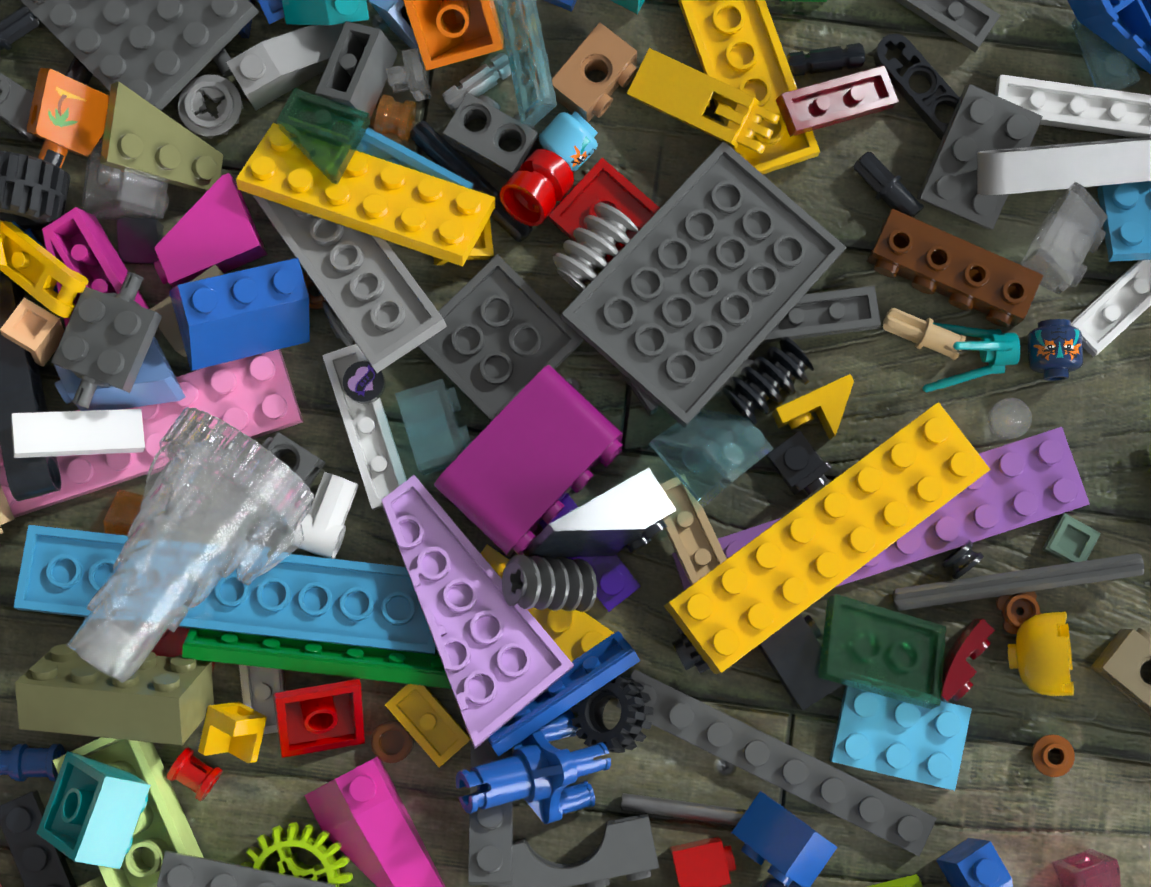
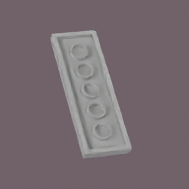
[253,195,447,373]

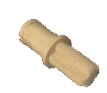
[882,308,966,360]

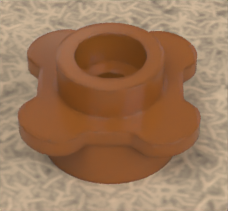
[996,591,1042,634]

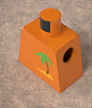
[27,68,109,168]

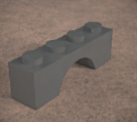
[488,813,659,887]

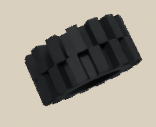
[571,676,653,753]

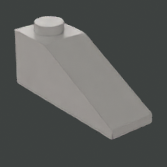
[226,24,343,111]

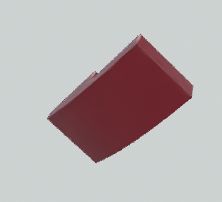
[934,618,995,702]

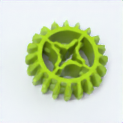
[240,822,353,887]

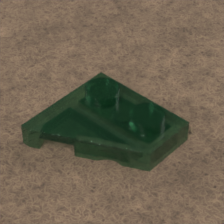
[277,88,370,185]

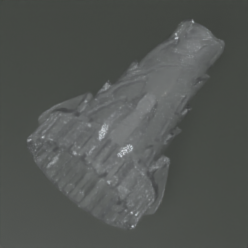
[66,407,314,683]

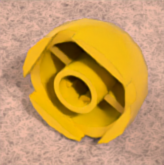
[1008,612,1074,696]

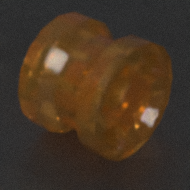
[374,94,416,141]

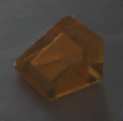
[103,489,158,538]

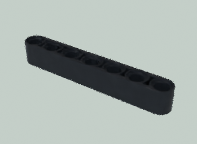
[0,271,62,502]

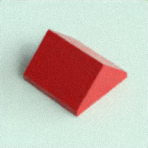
[272,679,365,758]

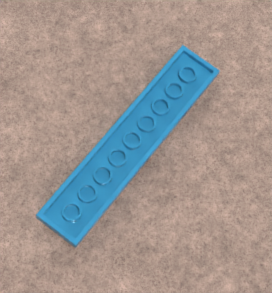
[14,525,436,655]

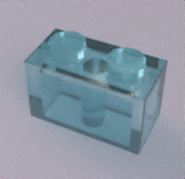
[395,379,472,476]

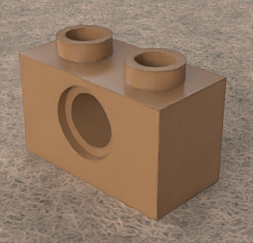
[549,22,638,122]

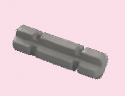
[442,52,515,113]

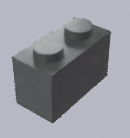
[315,21,398,123]

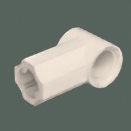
[293,472,359,559]

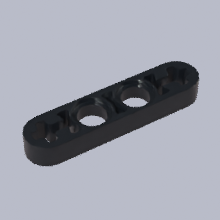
[874,34,960,140]

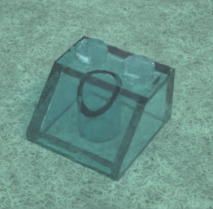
[649,409,774,507]

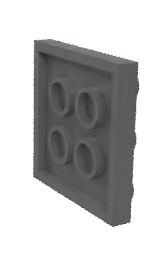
[417,254,583,421]

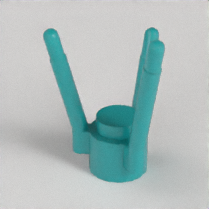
[923,322,1020,392]

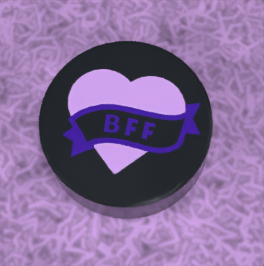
[343,361,385,404]

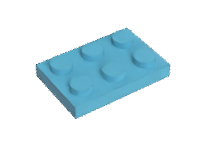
[830,679,972,791]

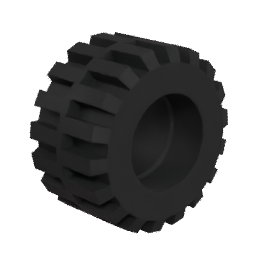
[0,151,71,230]

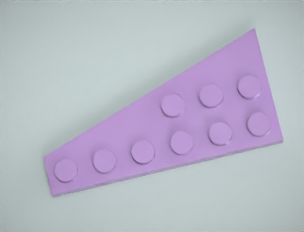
[382,475,574,749]

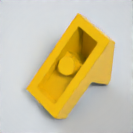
[772,374,854,440]

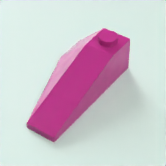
[304,757,445,887]

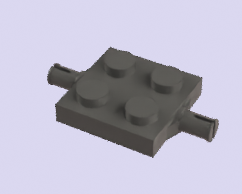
[51,271,162,409]

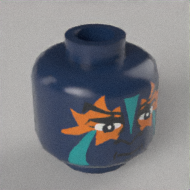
[1028,319,1083,381]

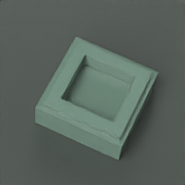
[1042,513,1101,563]

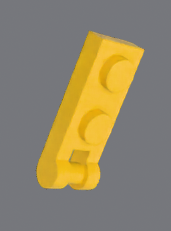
[0,220,89,318]

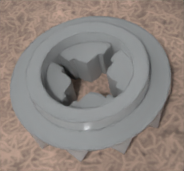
[178,75,243,139]

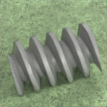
[553,202,639,293]

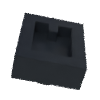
[766,431,832,495]

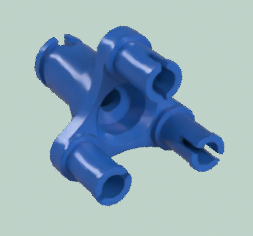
[456,710,611,824]

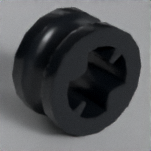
[941,540,984,580]

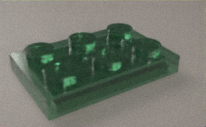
[819,594,946,709]

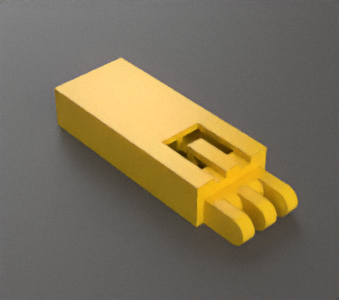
[627,48,781,154]

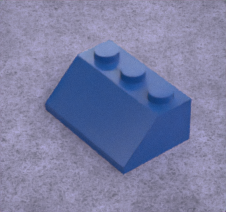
[169,258,310,371]

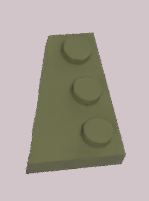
[100,81,223,194]

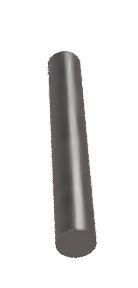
[621,793,747,825]

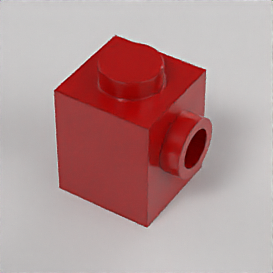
[670,836,736,887]

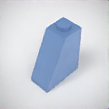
[54,336,186,411]

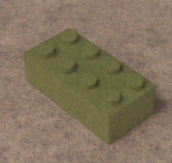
[15,644,214,745]

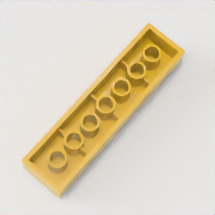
[664,402,991,674]

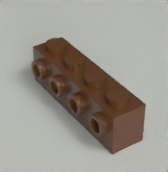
[866,209,1044,328]

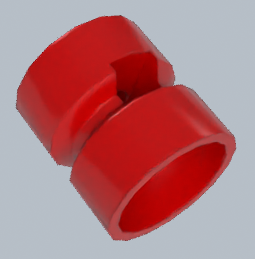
[500,149,574,226]

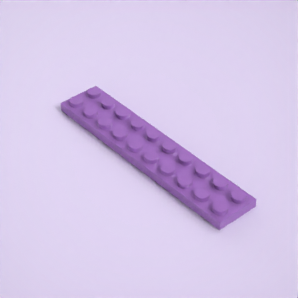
[672,427,1090,590]

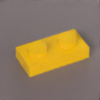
[385,684,471,768]

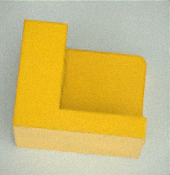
[198,702,267,763]

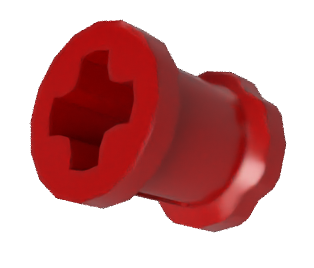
[166,747,223,801]

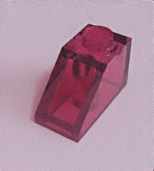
[1052,849,1121,887]

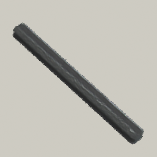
[893,553,1144,611]

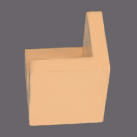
[0,297,65,367]

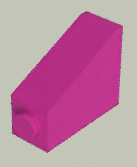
[154,173,268,288]

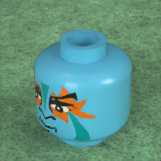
[539,111,598,171]

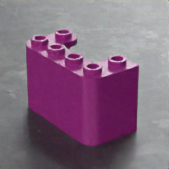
[434,365,623,558]

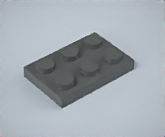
[916,84,1043,230]

